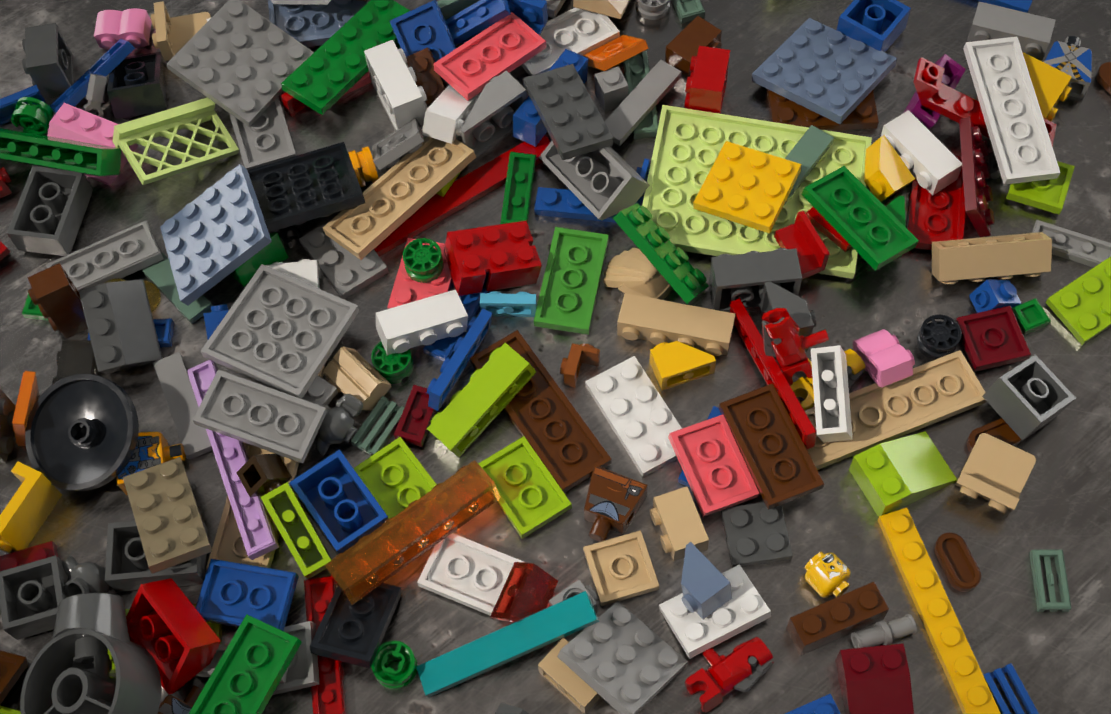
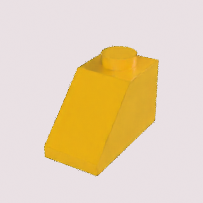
[864,135,915,202]
[649,341,716,391]

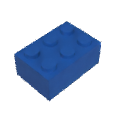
[289,449,393,562]

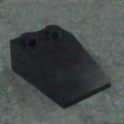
[107,52,167,120]

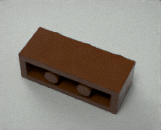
[27,263,88,339]
[786,582,889,656]

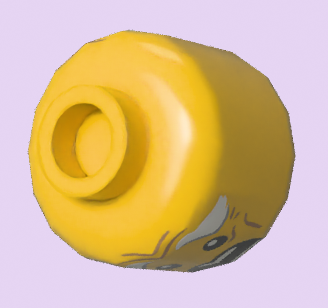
[804,552,851,598]

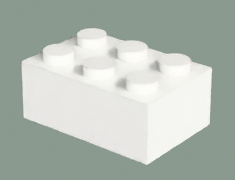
[364,40,428,130]

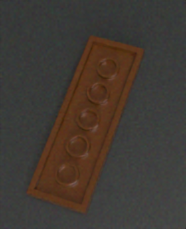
[470,330,612,493]

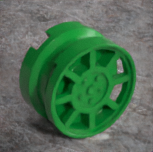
[11,97,54,135]
[403,238,444,283]
[371,342,414,384]
[371,641,418,690]

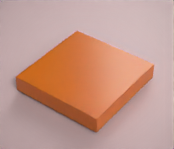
[583,35,649,71]
[12,371,39,446]

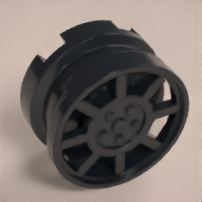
[917,314,961,360]

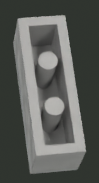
[967,1,1056,59]

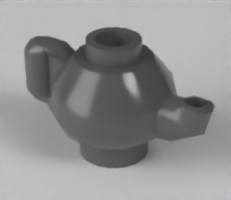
[316,394,363,456]
[62,555,121,597]

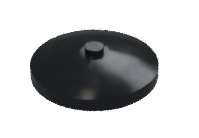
[25,374,139,491]

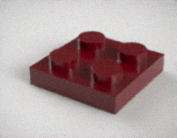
[955,306,1031,372]

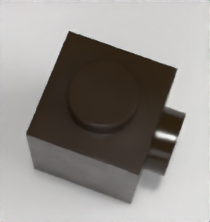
[236,454,292,497]

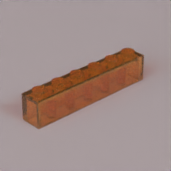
[325,460,500,605]

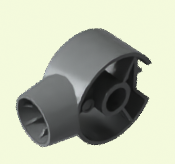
[20,593,162,714]

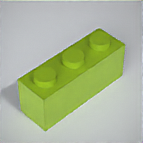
[260,482,334,579]

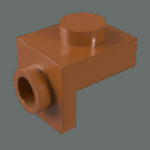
[560,343,600,388]

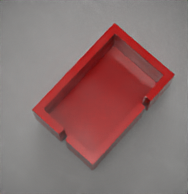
[444,221,542,296]

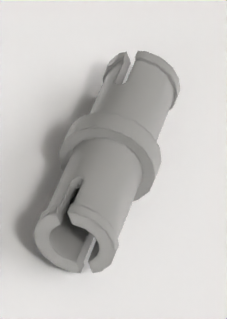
[851,614,917,648]

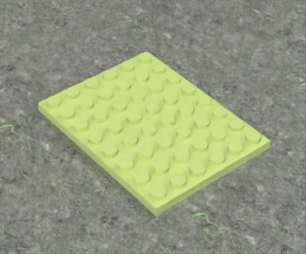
[642,105,872,279]

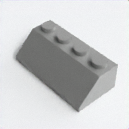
[539,141,649,221]

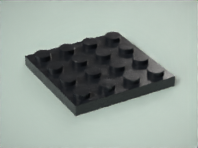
[248,142,365,234]

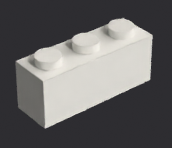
[422,85,480,144]
[881,110,962,195]
[375,289,468,355]
[811,345,853,443]

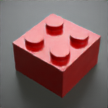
[684,46,730,114]

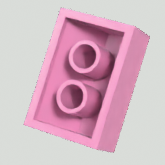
[47,103,138,186]

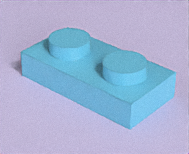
[480,291,537,317]

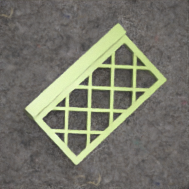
[112,97,239,185]

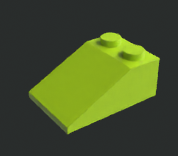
[849,431,957,517]

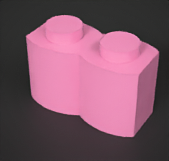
[94,8,152,50]
[853,329,915,387]

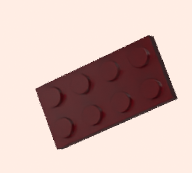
[959,117,995,238]

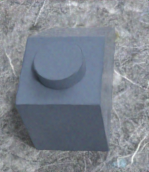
[681,542,732,620]

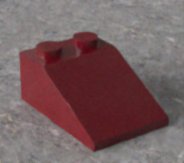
[835,643,914,714]

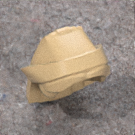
[603,248,672,300]

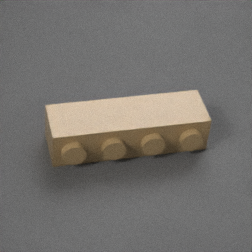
[932,232,1052,284]
[617,293,735,356]

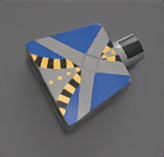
[1044,36,1092,99]

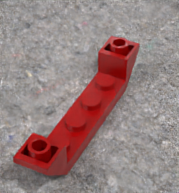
[913,57,1057,147]

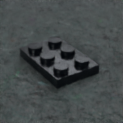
[310,573,401,669]

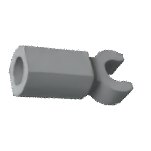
[82,73,108,118]

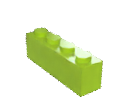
[427,343,536,457]

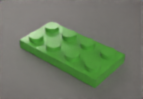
[534,227,609,335]

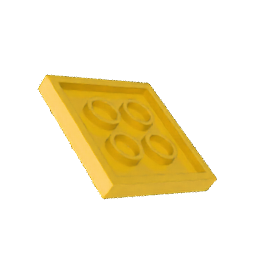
[693,141,801,234]

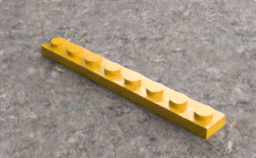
[877,507,1001,714]

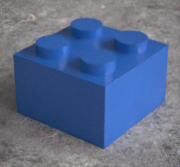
[836,0,911,52]

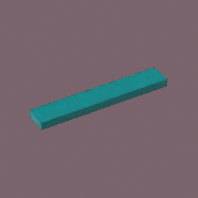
[416,591,599,697]

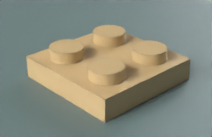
[583,530,659,606]

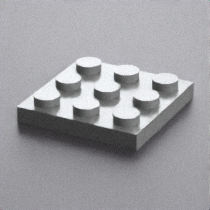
[557,601,688,714]

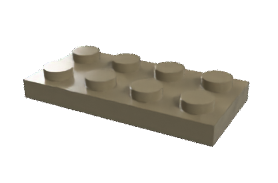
[123,457,212,574]

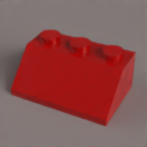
[126,578,221,695]

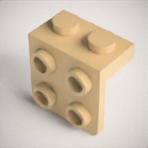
[151,1,211,61]
[955,433,1036,513]

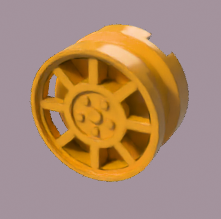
[348,146,379,187]

